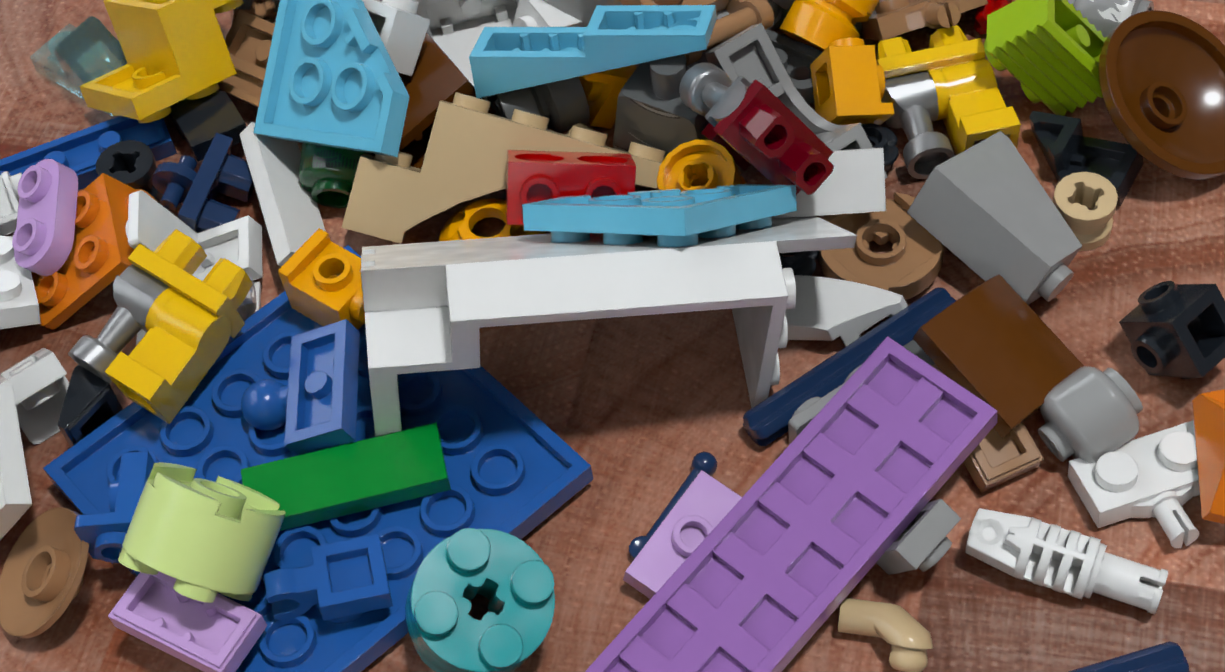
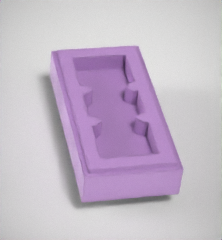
[623,470,742,599]
[108,572,267,672]

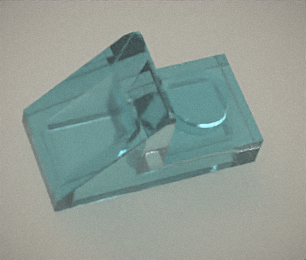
[30,16,127,116]

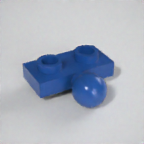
[241,319,360,456]

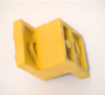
[79,0,244,123]

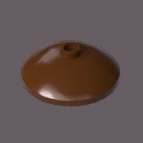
[1099,10,1225,180]

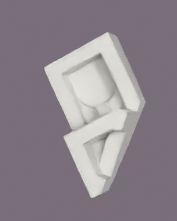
[772,148,886,218]
[785,275,908,347]

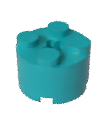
[405,528,555,672]

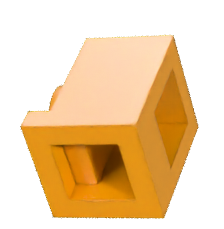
[810,38,894,125]
[278,228,365,330]

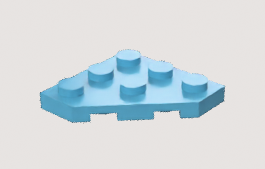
[253,0,410,157]
[522,184,797,247]

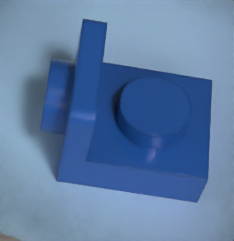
[74,451,155,563]

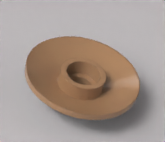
[0,507,89,639]

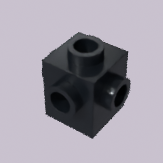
[1119,281,1225,379]

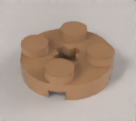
[818,192,944,300]

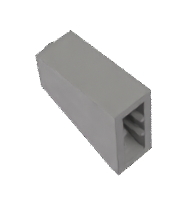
[907,131,1082,305]

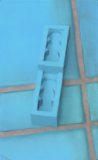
[469,5,717,98]

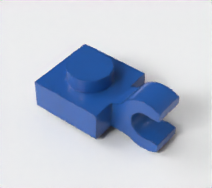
[264,533,393,621]

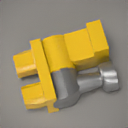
[877,25,1021,179]
[68,229,253,424]

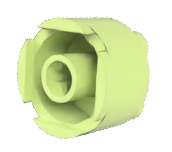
[118,462,286,603]

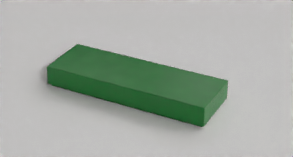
[241,423,451,531]

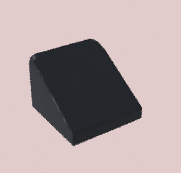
[57,365,123,447]

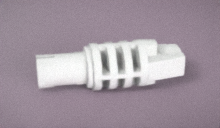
[965,508,1168,615]

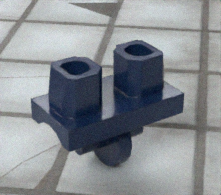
[152,132,254,233]

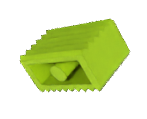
[984,0,1107,116]

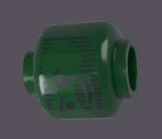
[299,143,375,208]

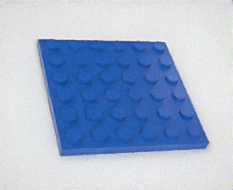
[43,245,593,672]

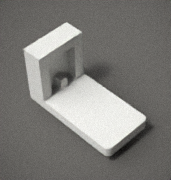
[125,190,263,281]

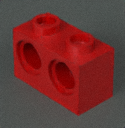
[506,150,636,225]

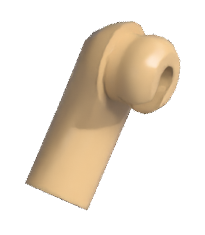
[838,598,933,672]

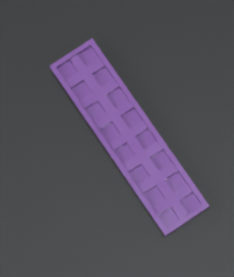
[585,336,998,672]

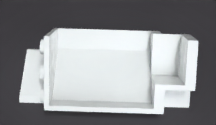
[360,216,857,437]

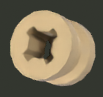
[1053,172,1118,251]

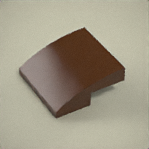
[913,274,1084,438]

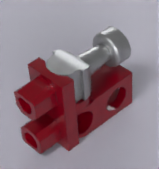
[679,62,834,196]

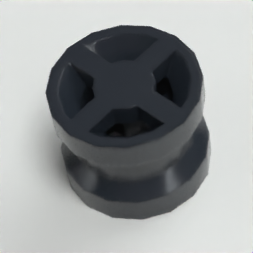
[96,140,163,203]

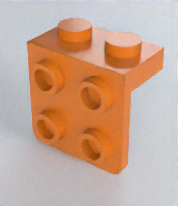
[31,173,158,330]

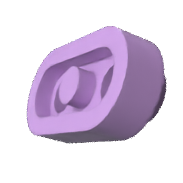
[12,159,78,276]

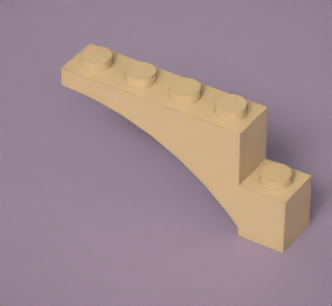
[341,92,666,244]

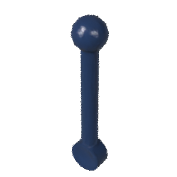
[629,451,717,561]

